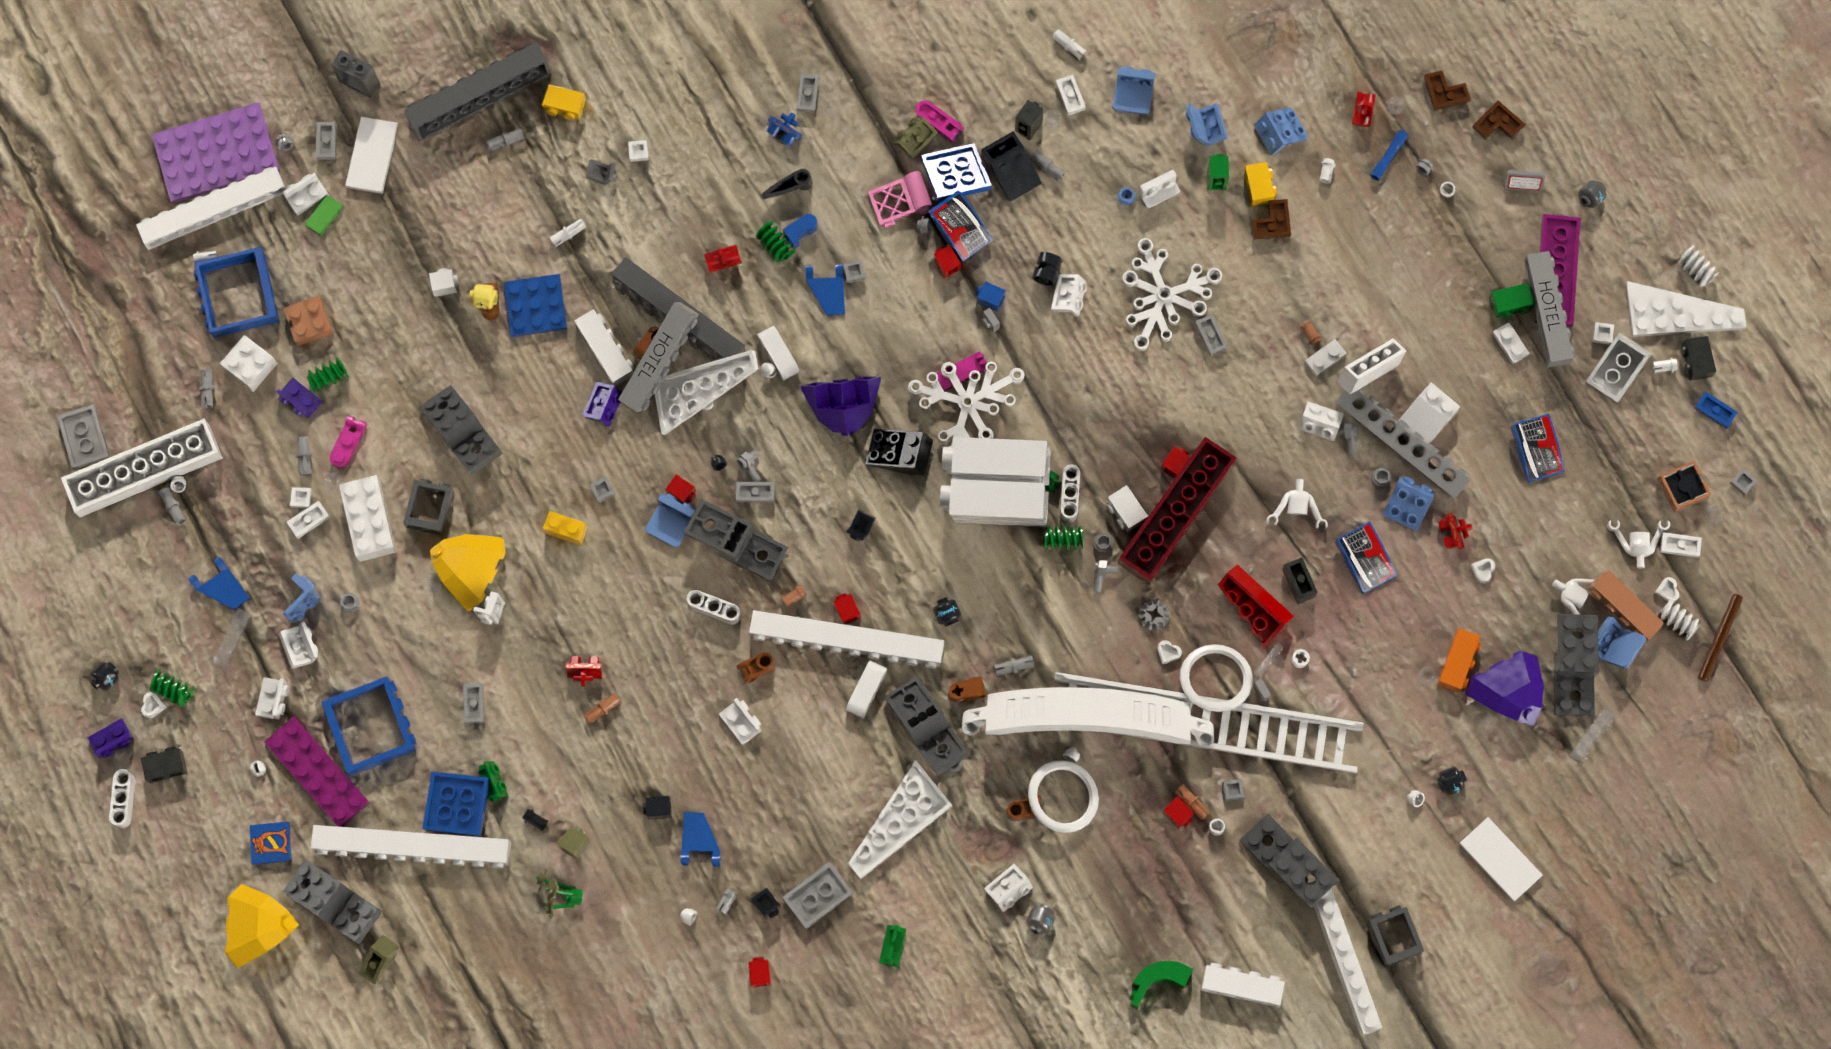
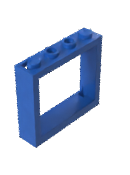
[194,247,280,338]
[321,676,417,776]

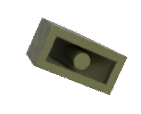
[557,827,590,860]
[359,935,399,984]

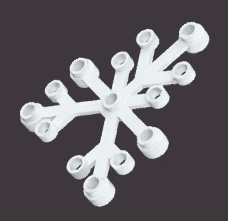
[1122,238,1222,351]
[908,361,1024,447]

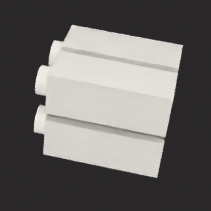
[940,437,1051,527]

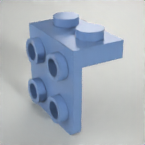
[1113,66,1155,115]
[1185,103,1229,147]
[1254,107,1308,156]
[1383,476,1435,530]
[645,493,695,548]
[283,573,320,624]
[1598,616,1646,669]

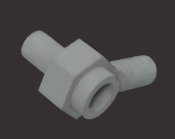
[1336,423,1359,455]
[736,450,761,482]
[1094,560,1118,592]

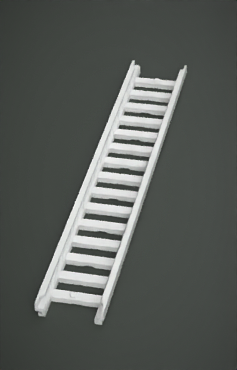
[1054,672,1364,773]

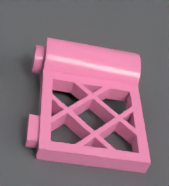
[868,171,933,228]

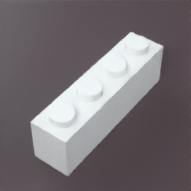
[574,309,634,387]
[1337,339,1406,394]
[1200,963,1285,1007]

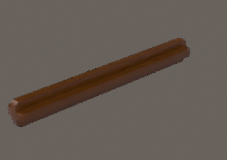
[1698,594,1743,682]

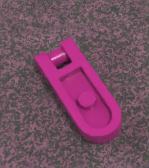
[916,100,964,143]
[330,415,367,468]

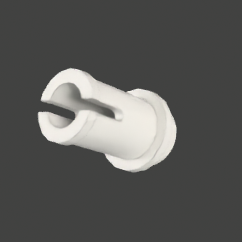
[1319,158,1336,183]
[193,250,217,264]
[1652,357,1678,373]

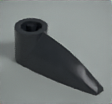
[761,169,813,199]

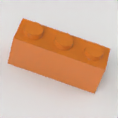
[1437,628,1482,693]

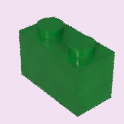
[1207,154,1229,190]
[1489,283,1535,319]

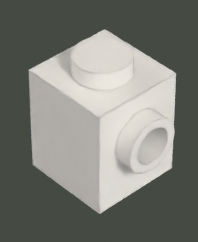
[429,268,459,297]

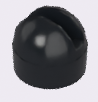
[710,455,727,471]

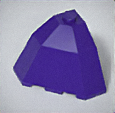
[801,376,881,436]
[1465,651,1544,726]

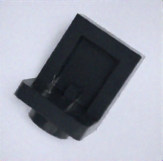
[846,509,876,541]
[751,888,781,919]

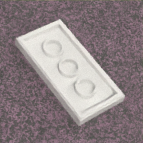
[345,117,398,194]
[1459,817,1543,902]

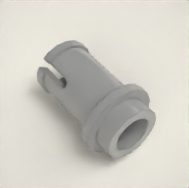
[716,888,738,915]

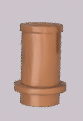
[1300,321,1322,346]
[781,585,807,608]

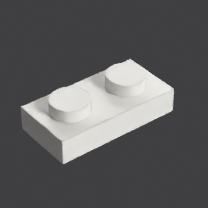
[1056,75,1086,116]
[1492,323,1530,365]
[1305,339,1347,377]
[287,501,330,539]
[1660,532,1702,558]

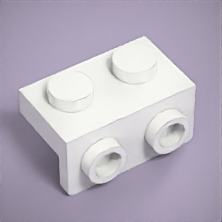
[1298,401,1344,441]
[279,622,318,669]

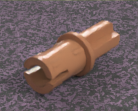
[584,692,621,723]
[1175,784,1209,820]

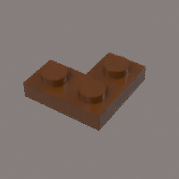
[1424,70,1471,111]
[1472,100,1526,140]
[1251,199,1291,240]

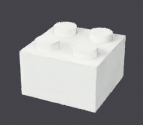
[220,335,277,392]

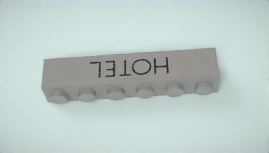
[1524,251,1575,367]
[618,302,699,412]

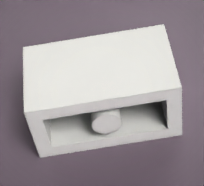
[1106,485,1148,533]

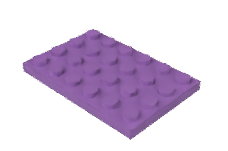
[152,102,280,204]

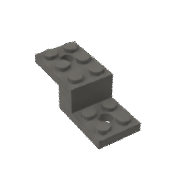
[420,385,503,476]
[684,499,788,582]
[1554,614,1599,717]
[884,677,970,776]
[1239,814,1339,909]
[282,859,383,945]

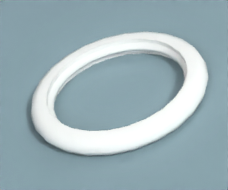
[1180,644,1253,712]
[1028,760,1099,833]

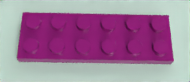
[1535,214,1581,327]
[264,717,370,827]

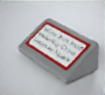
[1504,170,1546,193]

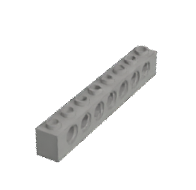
[1336,388,1471,499]

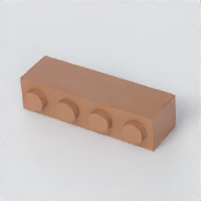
[1588,569,1664,641]

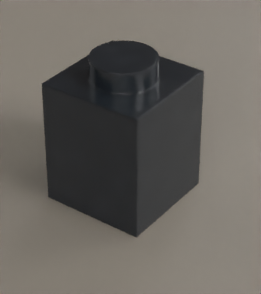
[643,795,672,820]

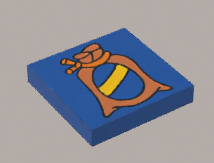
[249,821,292,865]

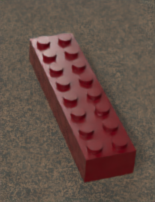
[1118,437,1237,585]

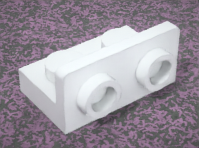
[1139,170,1180,209]
[283,173,329,216]
[1051,274,1087,316]
[473,591,505,625]
[255,678,289,720]
[719,698,761,746]
[984,864,1033,912]

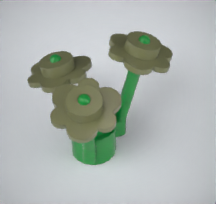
[536,869,583,919]

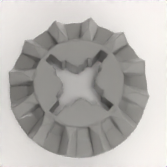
[1139,600,1170,630]

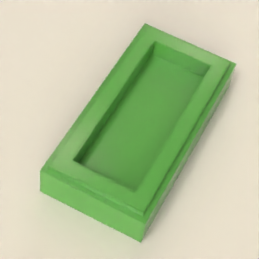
[305,195,343,236]

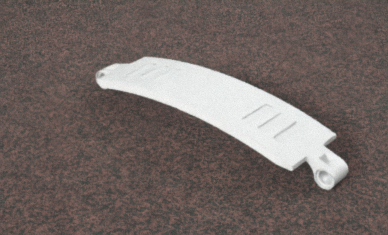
[962,687,1214,746]

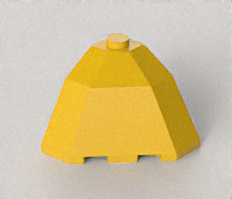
[430,534,506,611]
[225,884,299,968]

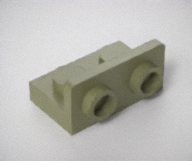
[893,117,938,159]

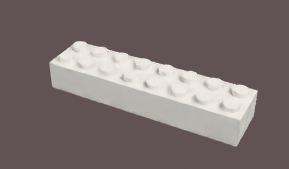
[61,418,223,517]

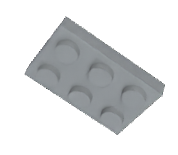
[57,404,110,470]
[782,862,853,929]

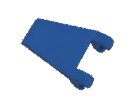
[805,264,845,315]
[188,557,250,610]
[680,812,721,867]

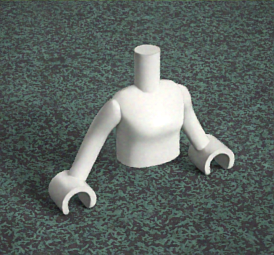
[1266,479,1328,530]
[1607,520,1670,569]
[1552,579,1594,632]

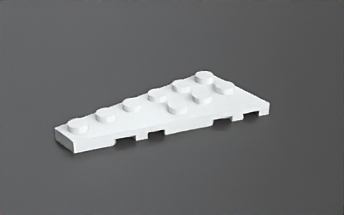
[1625,281,1747,337]
[655,350,758,435]
[848,760,952,880]

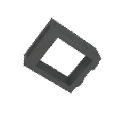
[331,50,380,98]
[403,479,454,536]
[1368,905,1424,967]

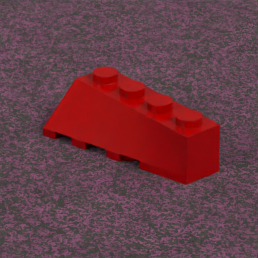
[1217,564,1294,649]

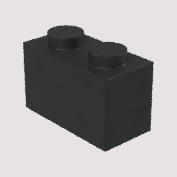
[1015,100,1044,140]
[1680,336,1716,381]
[1282,558,1318,604]
[141,747,188,783]

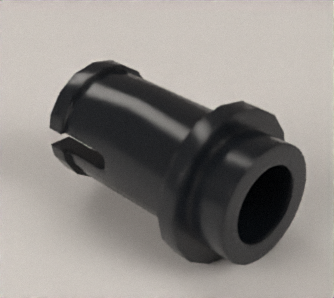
[522,809,549,831]

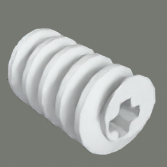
[1678,245,1720,287]
[1657,599,1701,641]

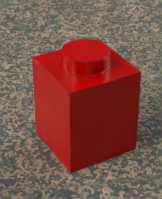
[934,245,961,278]
[1161,446,1190,479]
[665,474,697,504]
[833,593,861,625]
[1162,797,1194,829]
[748,957,772,988]

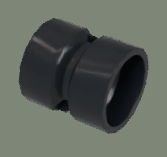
[1032,252,1062,286]

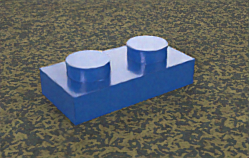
[1694,391,1738,429]

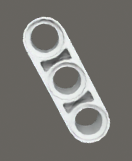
[757,326,800,381]
[1060,464,1080,523]
[687,590,741,625]
[846,661,888,718]
[109,769,135,828]

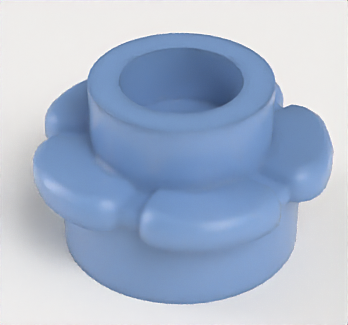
[1117,187,1135,206]

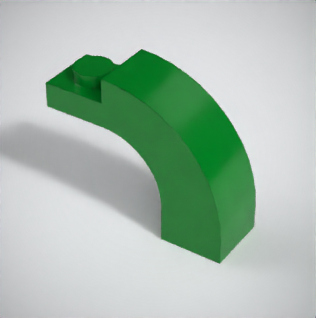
[1129,961,1193,1009]

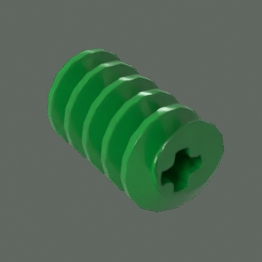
[756,221,795,263]
[307,357,349,393]
[1044,526,1083,550]
[150,669,195,707]

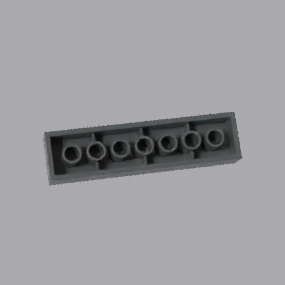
[404,42,551,142]
[611,257,746,361]

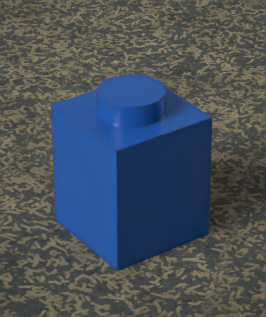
[975,281,1006,312]

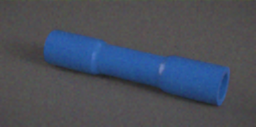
[1370,130,1408,181]

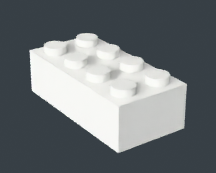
[339,475,397,562]

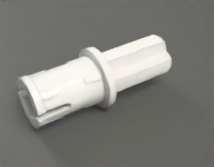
[1053,29,1087,60]
[550,219,586,247]

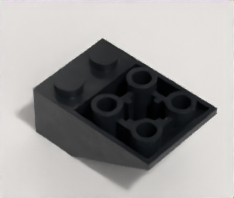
[981,131,1042,202]
[865,429,933,476]

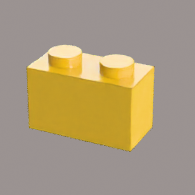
[542,84,586,120]
[1244,162,1277,207]
[543,511,588,546]

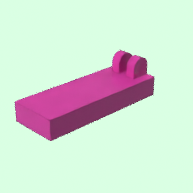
[936,351,989,392]

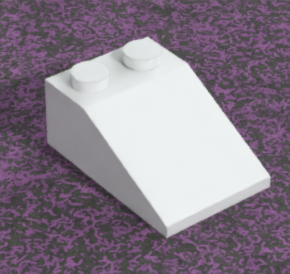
[1586,333,1652,402]
[1391,382,1460,454]

